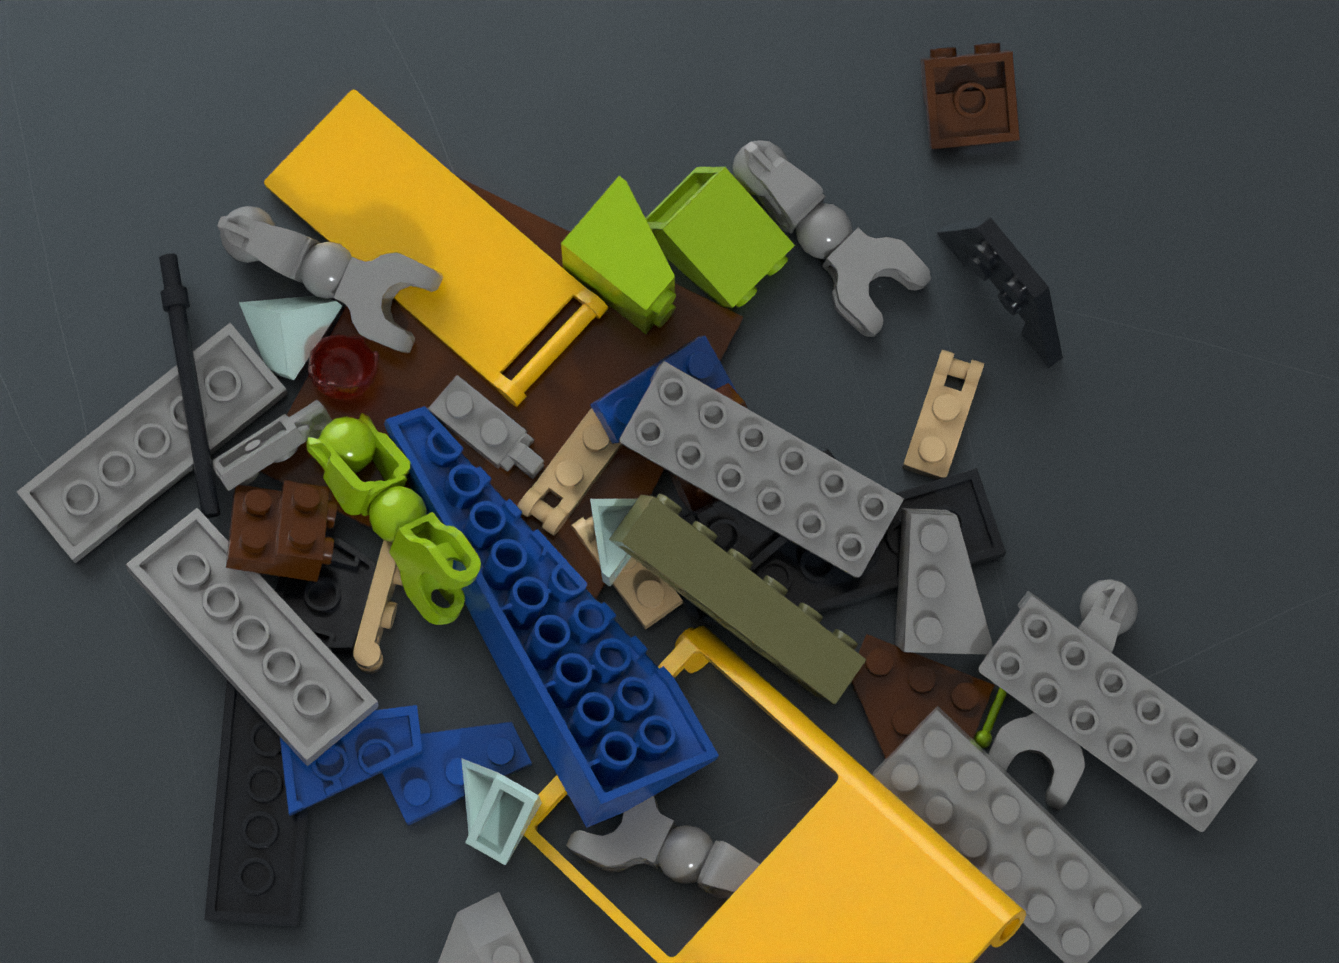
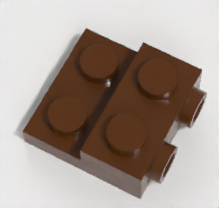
[920,43,1020,149]
[226,480,337,582]

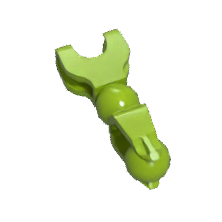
[306,413,481,625]

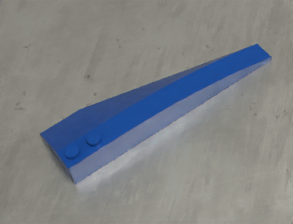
[384,406,719,828]

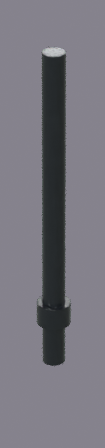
[159,254,221,518]

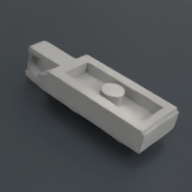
[428,375,545,479]
[212,399,332,491]

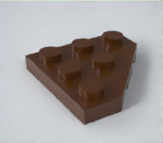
[851,634,994,759]

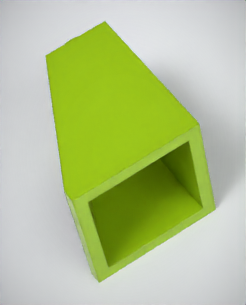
[646,167,795,308]
[561,176,676,334]

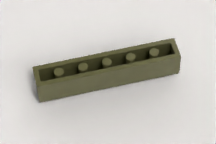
[609,493,866,705]

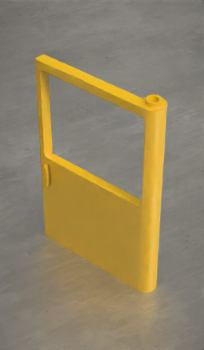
[524,626,1026,963]

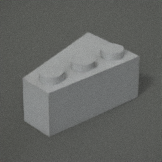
[895,508,993,655]

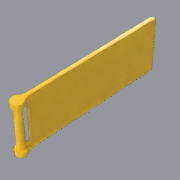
[264,89,609,407]

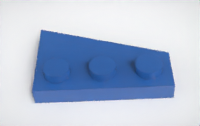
[590,335,737,444]
[280,705,423,816]
[382,722,532,826]

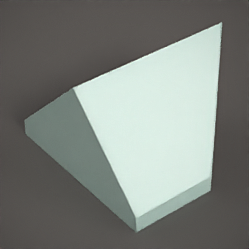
[239,296,342,380]
[590,498,638,586]
[461,758,542,865]

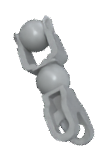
[732,140,931,337]
[217,206,444,353]
[988,579,1138,811]
[566,796,760,900]

